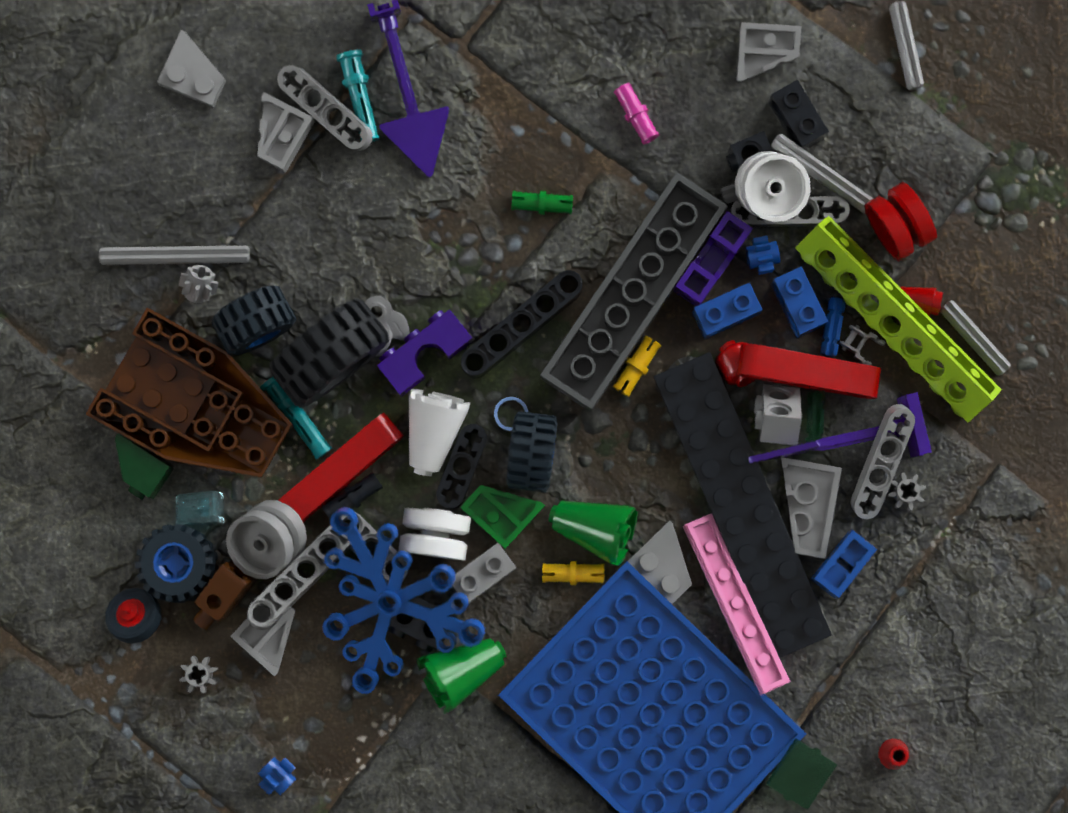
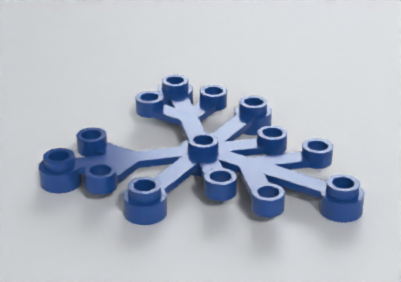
[322,507,485,694]

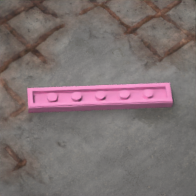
[683,513,790,695]

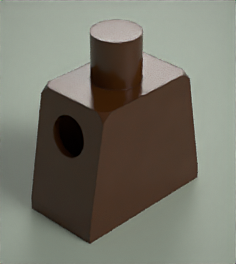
[193,560,258,630]

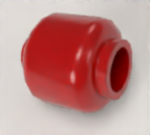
[715,340,756,387]

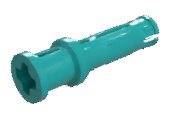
[336,50,380,142]
[260,377,332,460]

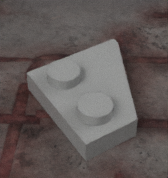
[736,22,802,82]
[157,30,226,108]
[257,92,316,172]
[628,520,692,604]
[230,592,296,676]

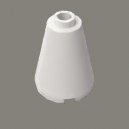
[409,389,470,476]

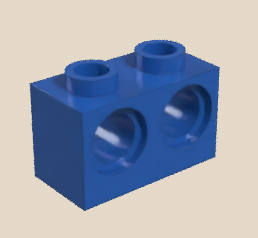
[771,266,828,339]
[692,282,763,340]
[810,530,877,599]

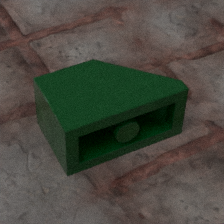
[115,433,174,500]

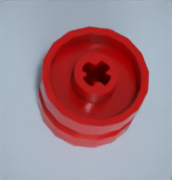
[864,182,937,262]

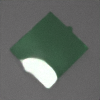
[766,738,837,810]

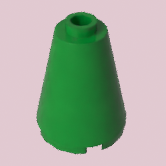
[549,500,638,566]
[417,638,507,714]

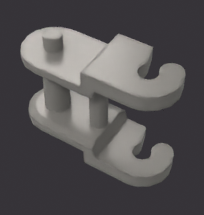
[839,325,886,365]

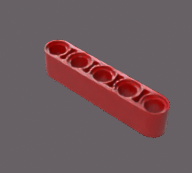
[737,343,881,399]
[278,412,404,523]

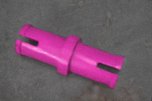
[614,83,660,145]

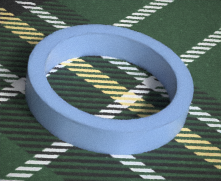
[494,397,528,431]

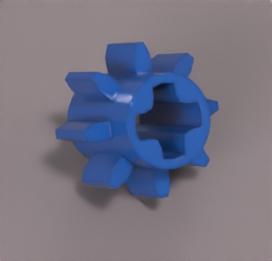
[746,235,780,275]
[258,757,296,795]

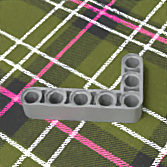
[248,512,408,630]

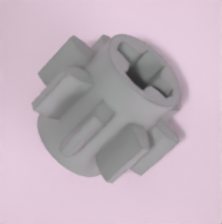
[178,265,219,303]
[887,472,926,511]
[179,656,219,693]

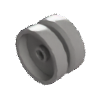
[226,500,307,579]

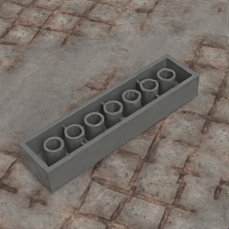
[540,172,728,412]

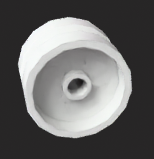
[735,151,811,222]
[398,508,471,561]

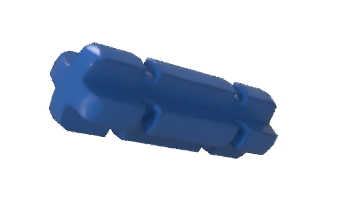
[820,297,846,357]

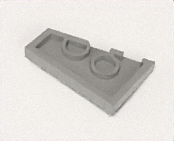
[781,458,842,559]

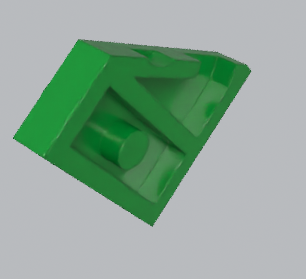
[460,485,545,549]

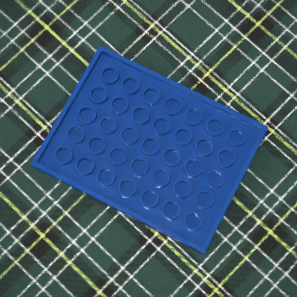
[499,561,806,813]

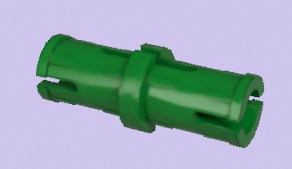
[511,190,573,215]

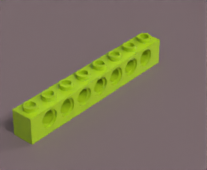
[795,215,1002,422]

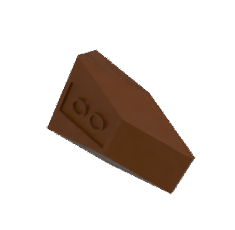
[86,308,292,478]

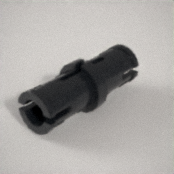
[321,472,383,520]

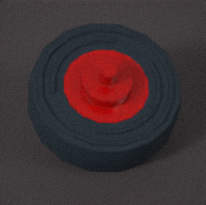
[105,588,161,644]

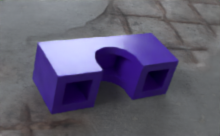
[674,211,753,307]
[377,309,473,397]

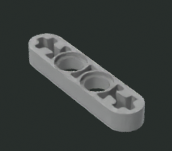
[277,65,373,151]
[730,196,850,227]
[850,404,915,519]

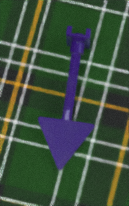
[367,0,450,177]
[748,392,932,463]

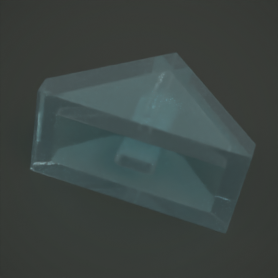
[175,491,224,525]

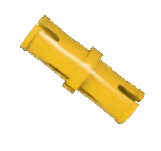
[612,335,661,397]
[542,561,605,585]

